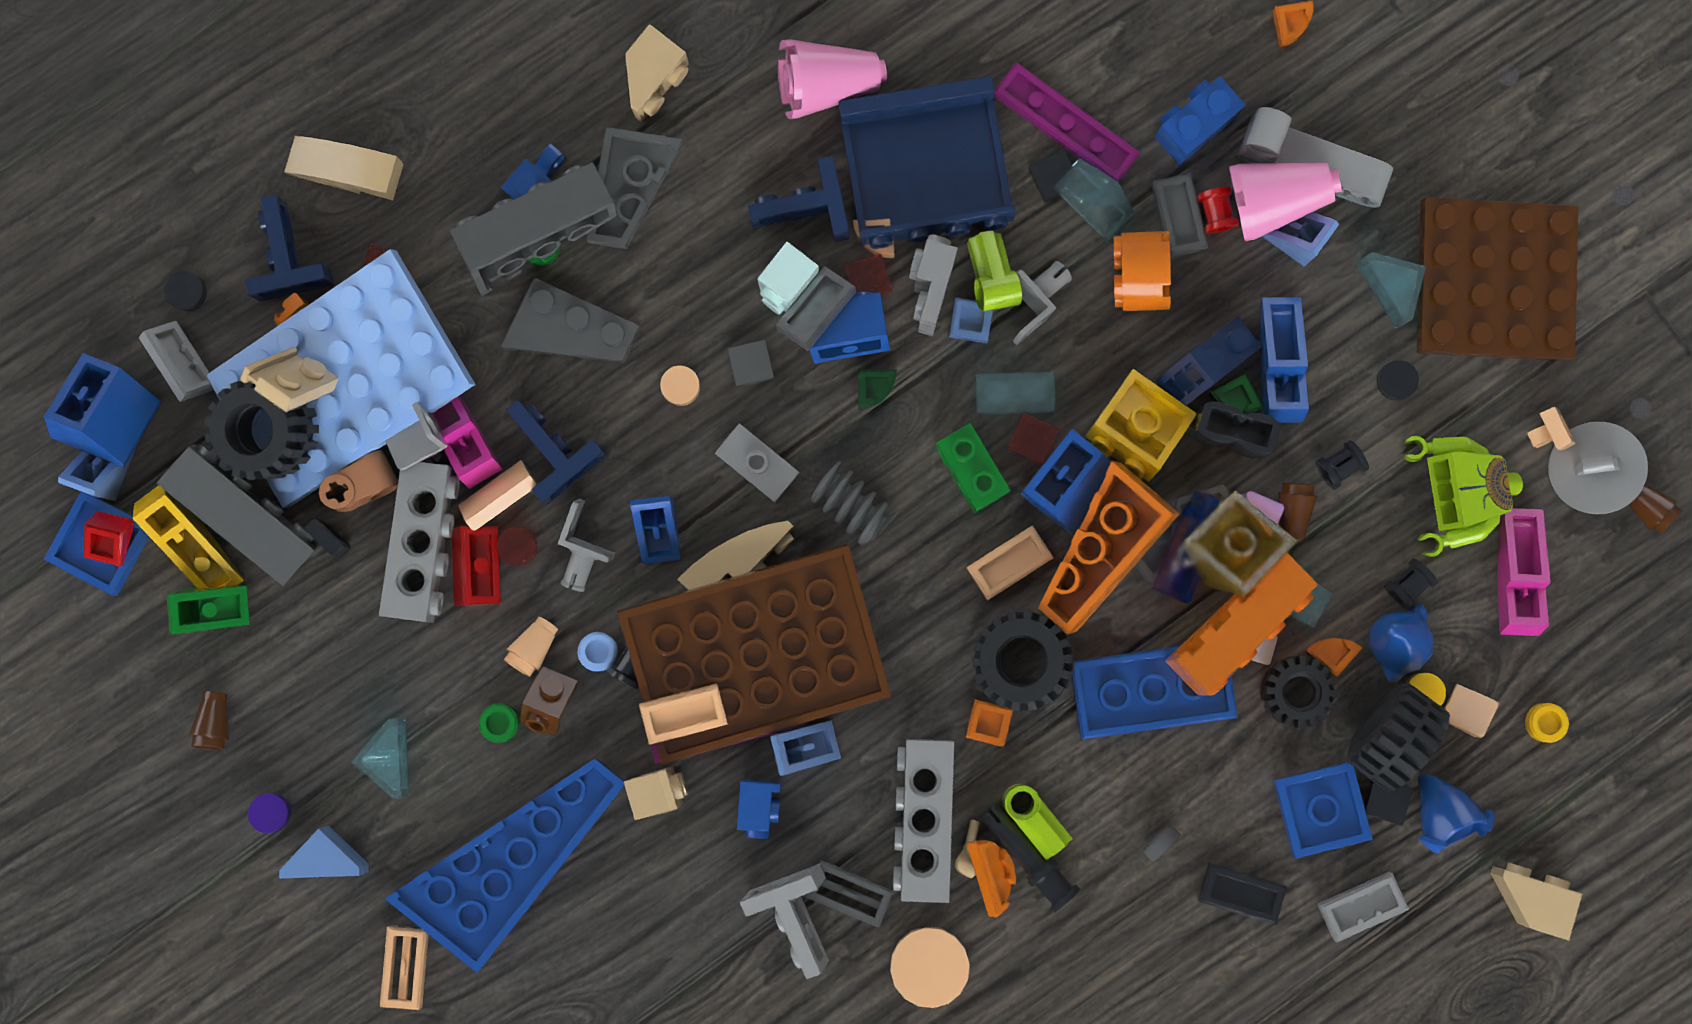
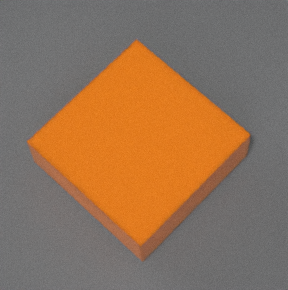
[965,699,1013,747]

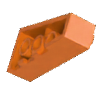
[1038,461,1180,635]
[1165,550,1318,696]

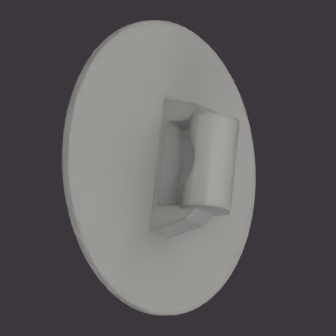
[1548,422,1648,514]

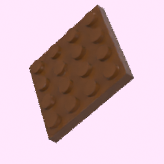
[1416,197,1578,361]

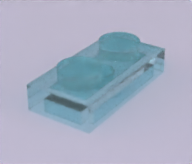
[976,372,1055,414]

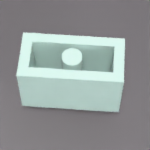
[757,242,819,315]

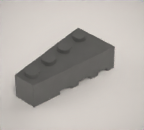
[449,162,617,296]
[157,443,317,586]

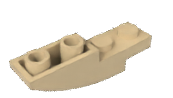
[677,521,795,590]

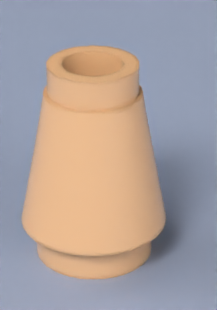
[504,616,558,677]

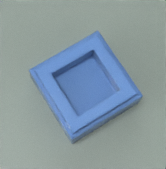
[949,297,993,343]

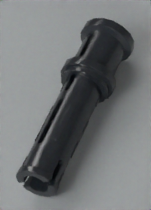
[978,802,1080,913]

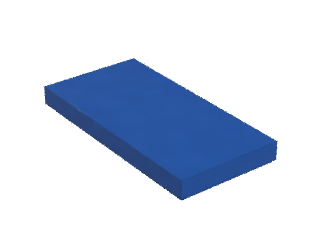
[1071,646,1238,740]

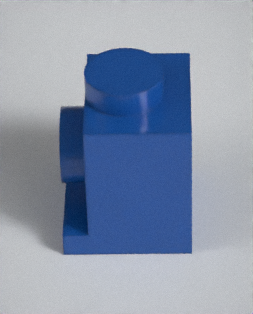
[737,779,782,839]

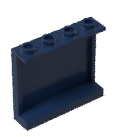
[838,76,1016,249]

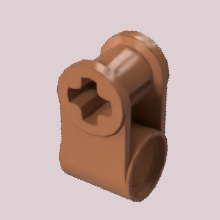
[319,450,399,513]

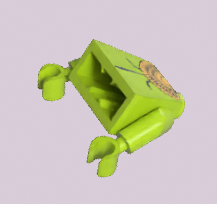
[1404,436,1523,557]

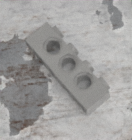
[379,462,460,623]
[893,739,954,903]

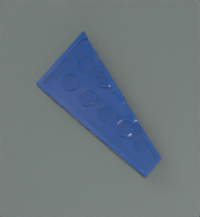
[384,758,625,973]

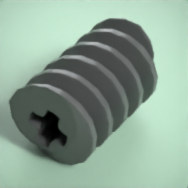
[811,461,898,546]

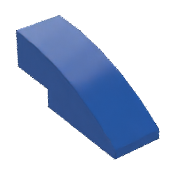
[1260,297,1309,423]

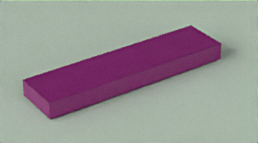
[994,62,1140,186]

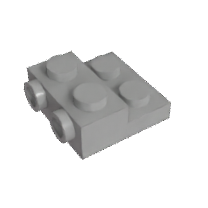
[909,235,958,336]

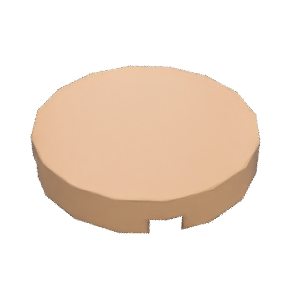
[890,927,970,1008]

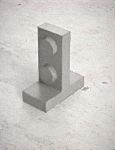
[740,864,829,979]

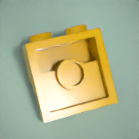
[1085,369,1197,482]

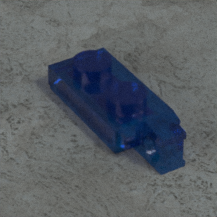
[1152,491,1221,604]

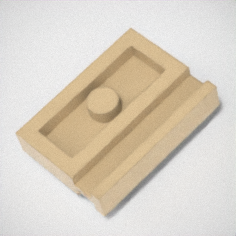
[240,347,339,412]

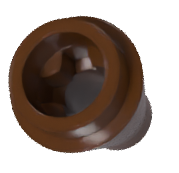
[1278,482,1318,540]
[1629,484,1682,534]
[189,691,229,750]

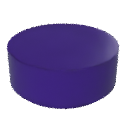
[248,793,291,833]

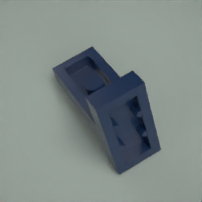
[748,156,849,242]
[245,194,334,302]
[1155,317,1262,406]
[506,400,607,505]

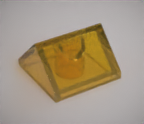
[1183,490,1297,597]

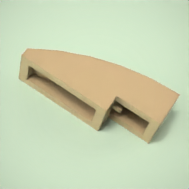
[284,136,403,200]

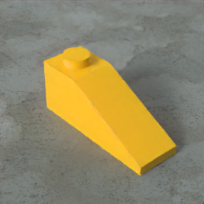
[133,485,244,589]

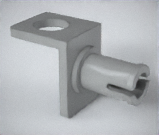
[1013,261,1072,345]
[385,402,447,471]
[558,499,615,592]

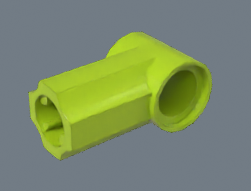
[967,231,1022,312]
[1002,783,1073,860]

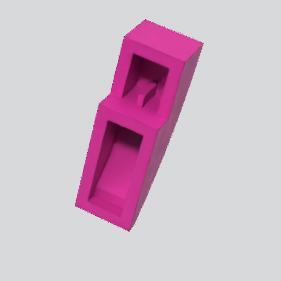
[432,395,502,489]
[1498,508,1551,636]

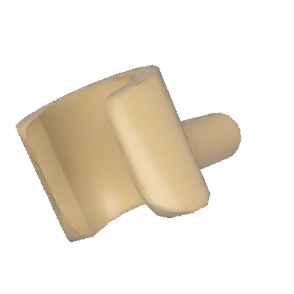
[955,820,980,878]

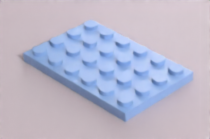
[206,249,476,508]

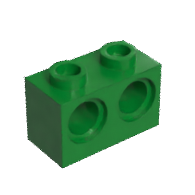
[934,423,1011,514]

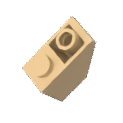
[625,24,689,122]
[624,766,688,820]
[1490,862,1582,941]

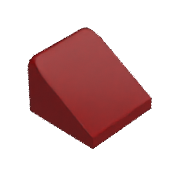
[83,511,134,567]

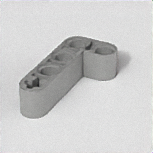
[1238,107,1393,207]

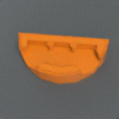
[966,840,1016,917]

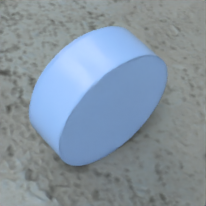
[578,632,618,671]

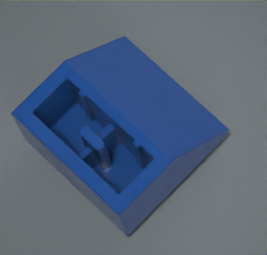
[44,353,161,467]
[1020,429,1111,537]

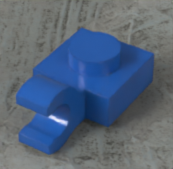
[501,144,566,199]

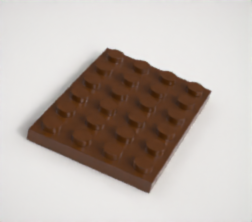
[617,544,891,765]

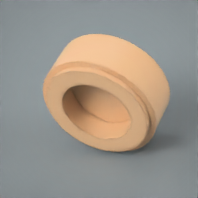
[660,366,700,406]

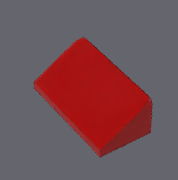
[451,526,501,606]

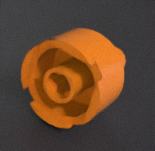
[1114,231,1171,311]

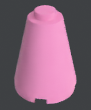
[778,39,887,119]
[1229,162,1342,241]

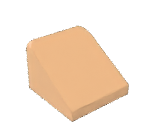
[1444,684,1499,738]

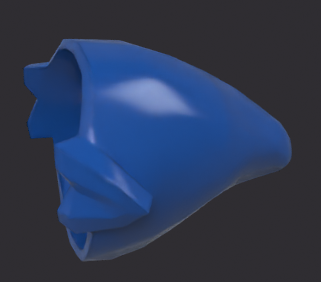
[1368,604,1434,682]
[1418,774,1495,853]

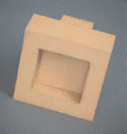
[1527,406,1576,451]

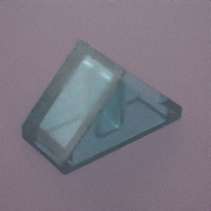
[1053,159,1135,241]
[1356,252,1426,329]
[351,717,410,799]

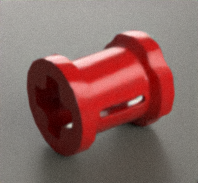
[1197,186,1240,234]

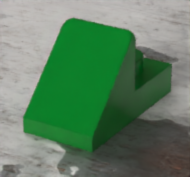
[166,585,249,635]

